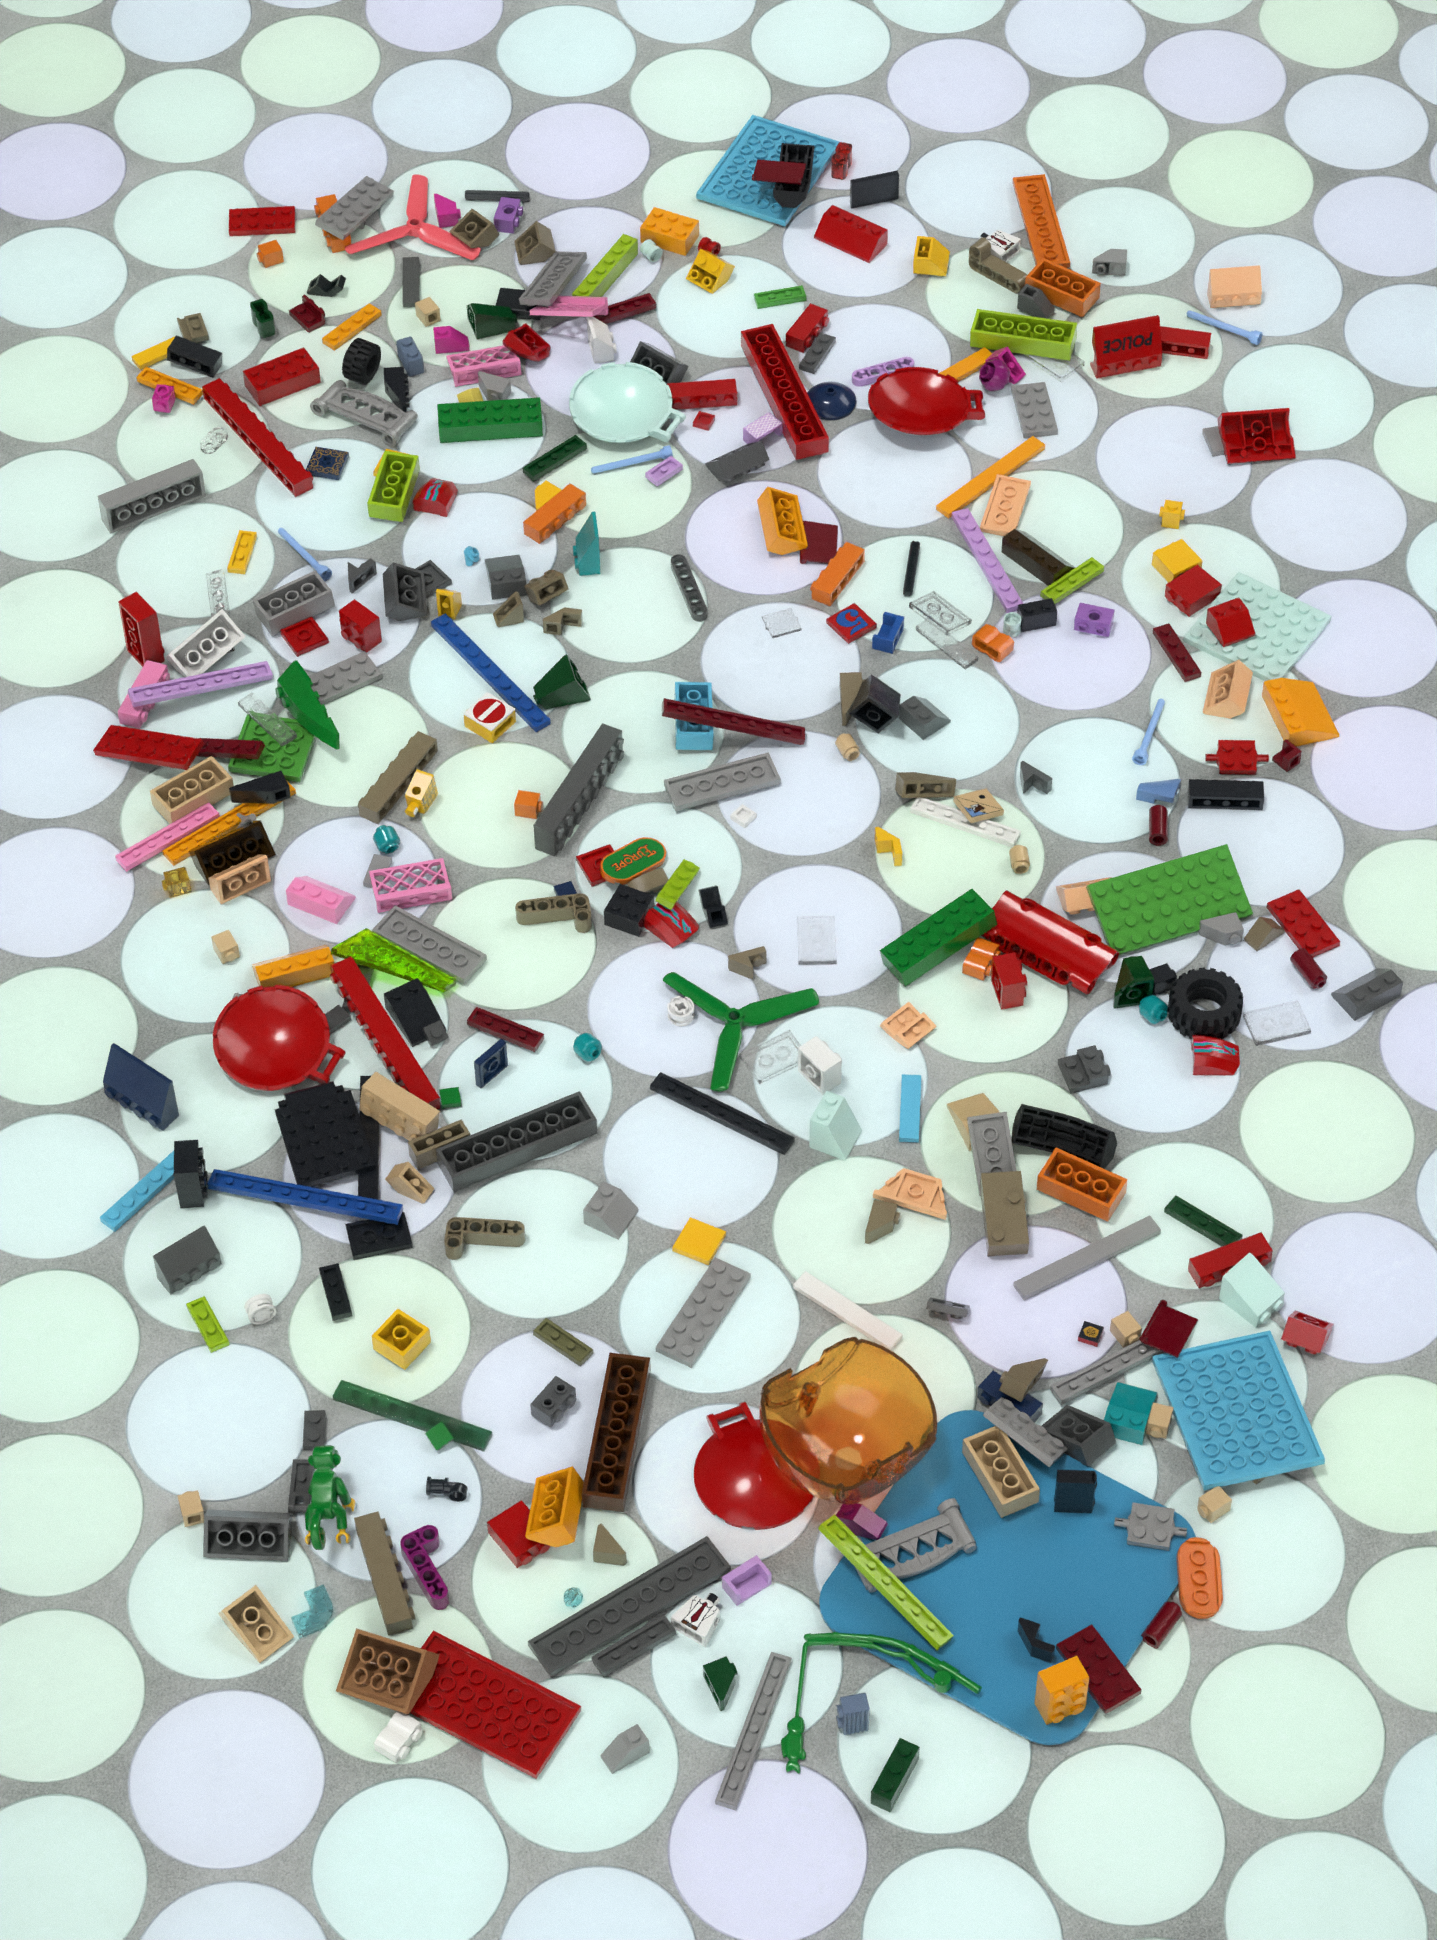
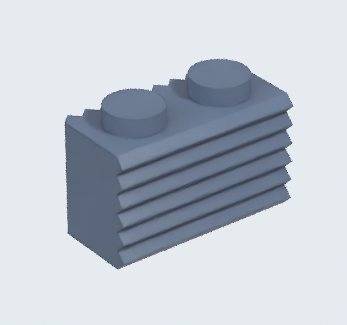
[396,336,424,377]
[836,1692,870,1736]

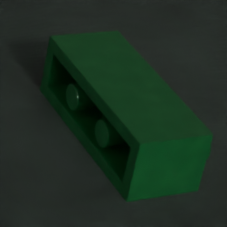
[871,1738,920,1813]

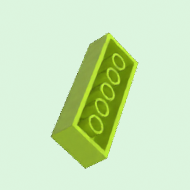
[970,309,1077,361]

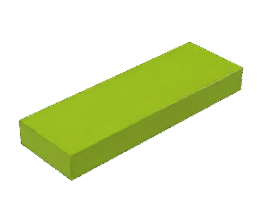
[186,1296,230,1353]

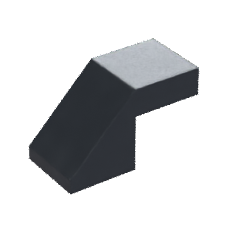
[307,274,346,297]
[698,885,728,928]
[1018,1617,1055,1663]

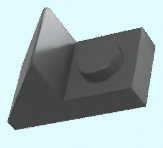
[347,558,377,593]
[1020,761,1053,794]

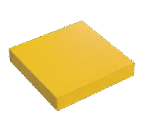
[672,1217,726,1265]

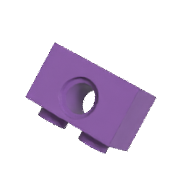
[494,197,523,234]
[1074,603,1115,637]

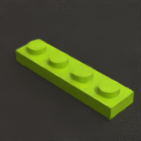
[1040,557,1104,604]
[655,859,700,910]

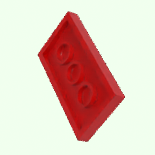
[229,206,295,236]
[1266,889,1340,958]

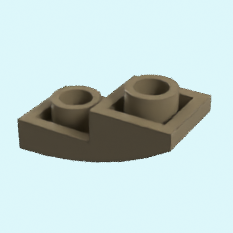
[627,868,669,893]

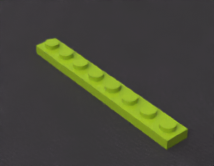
[818,1514,954,1650]

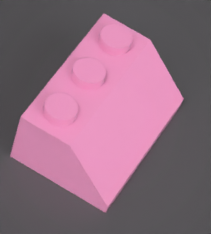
[286,876,356,924]

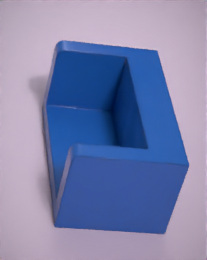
[872,612,904,654]

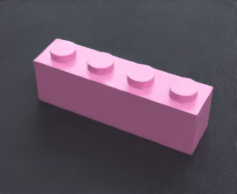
[118,660,170,729]

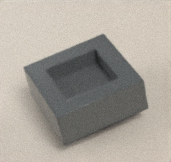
[422,1020,449,1047]

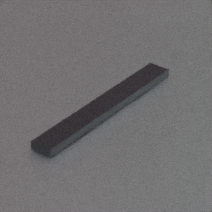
[650,1072,795,1155]
[358,1076,380,1200]

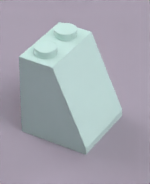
[809,1090,862,1161]
[1219,1252,1285,1328]

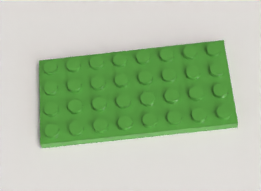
[1086,844,1253,955]

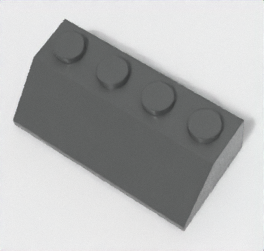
[203,1510,292,1561]

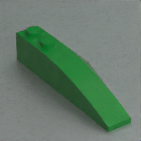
[275,660,340,750]

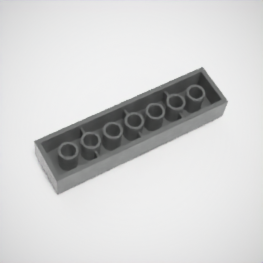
[533,723,624,856]
[436,1091,597,1192]

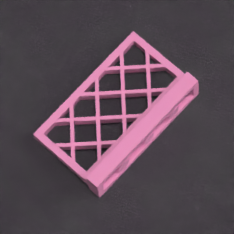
[530,296,608,317]
[446,345,522,387]
[369,858,452,913]

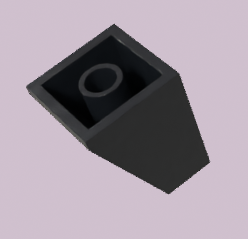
[849,674,901,734]

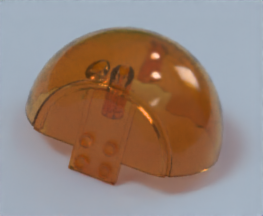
[759,1337,937,1505]

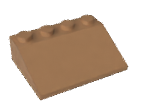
[336,1628,439,1715]

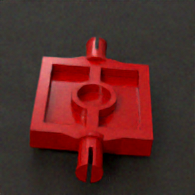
[1205,740,1269,775]

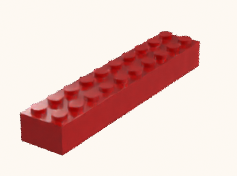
[741,324,829,460]

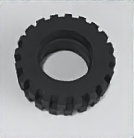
[1168,968,1243,1039]

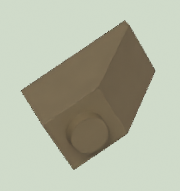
[865,1200,900,1244]

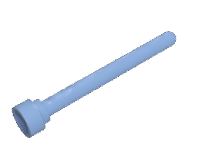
[1187,310,1263,345]
[591,445,673,474]
[278,528,332,581]
[1132,699,1165,765]

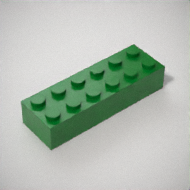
[437,397,543,443]
[879,888,998,987]

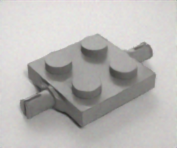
[1114,1503,1187,1551]

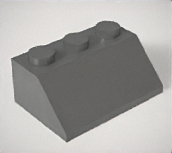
[630,341,689,385]
[705,440,770,483]
[382,562,427,621]
[1331,968,1403,1021]
[153,1225,222,1295]

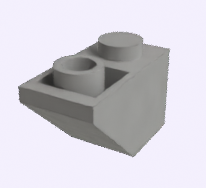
[1092,249,1127,276]

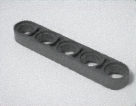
[671,554,707,622]

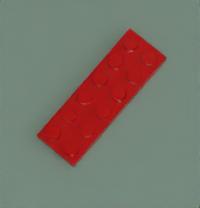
[93,725,204,770]

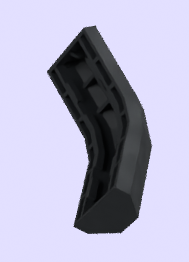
[773,143,814,208]
[1011,1104,1117,1169]

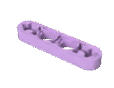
[852,357,914,387]

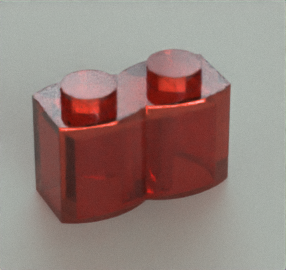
[831,142,852,180]

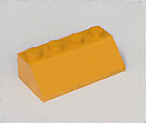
[757,486,808,555]
[252,945,334,987]
[525,1466,584,1547]

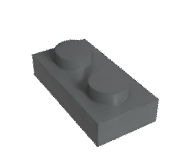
[926,1297,970,1319]
[303,1410,326,1451]

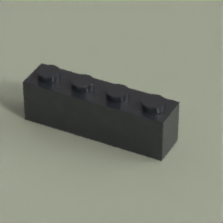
[1187,779,1264,810]

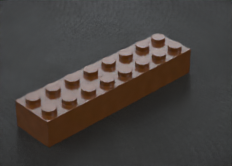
[582,1353,651,1512]

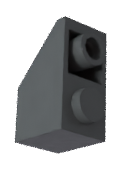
[1017,284,1055,319]

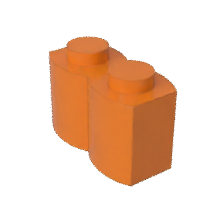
[972,624,1014,662]
[962,937,1001,981]

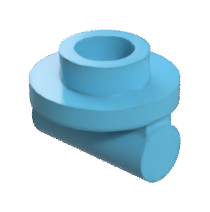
[464,546,480,566]

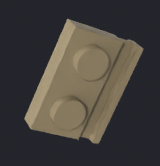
[177,313,209,343]

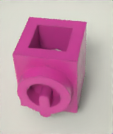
[152,384,176,413]

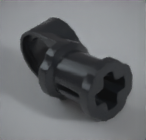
[426,1476,468,1502]

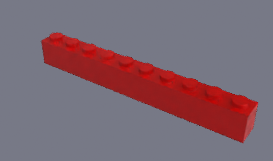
[202,378,313,497]
[330,956,440,1110]

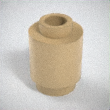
[835,733,860,761]
[1009,845,1030,874]

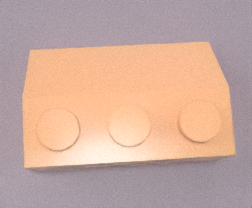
[1207,265,1262,308]
[1203,660,1253,719]
[209,854,271,904]
[1056,877,1112,914]

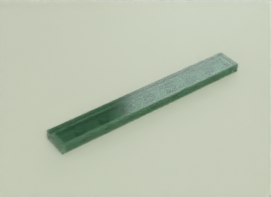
[333,1380,493,1452]

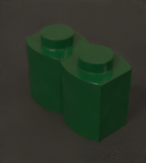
[250,299,275,338]

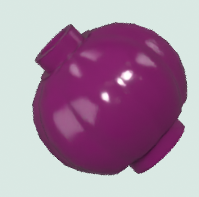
[979,359,1010,391]

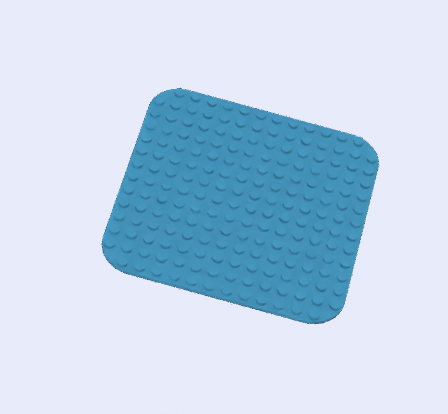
[819,1410,1196,1745]

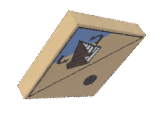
[953,788,1004,823]

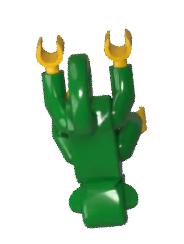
[305,1445,356,1550]

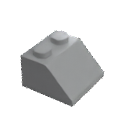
[583,1181,639,1240]

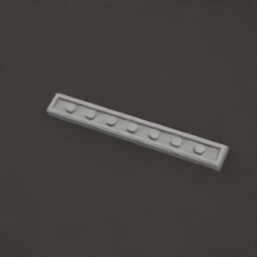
[1013,1215,1161,1300]
[715,1652,792,1811]

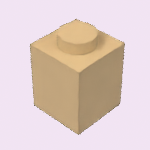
[415,297,441,327]
[211,930,240,964]
[1110,1311,1142,1348]
[1146,1402,1174,1439]
[1197,1486,1232,1523]
[177,1490,204,1527]

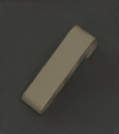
[969,237,1027,293]
[515,893,592,933]
[444,1217,526,1260]

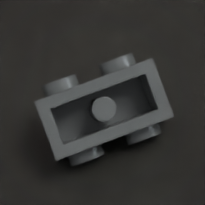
[530,1376,577,1427]

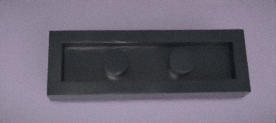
[319,1263,352,1321]

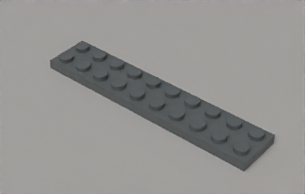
[528,1536,731,1677]

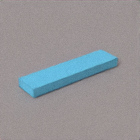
[899,1074,921,1143]

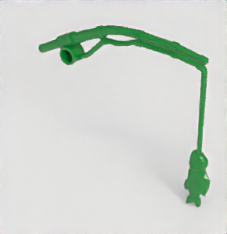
[781,1632,982,1774]

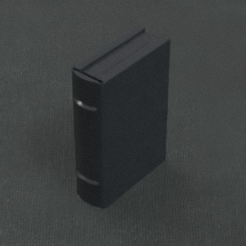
[495,288,541,320]
[1054,1470,1097,1513]

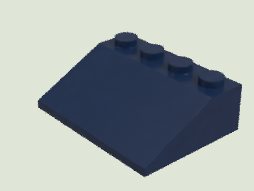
[103,1043,179,1131]

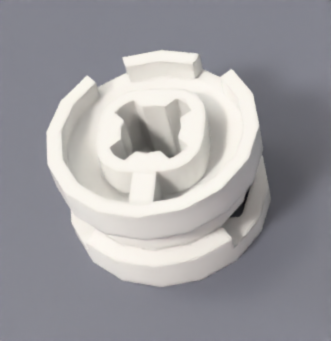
[667,996,695,1027]
[244,1294,276,1325]

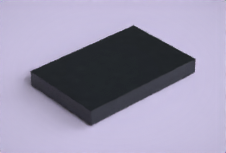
[850,170,899,209]
[345,1212,413,1260]

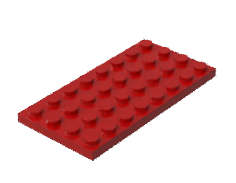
[410,1630,581,1779]

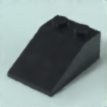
[384,978,446,1047]

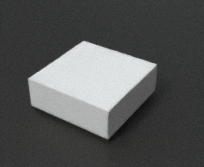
[730,804,757,828]

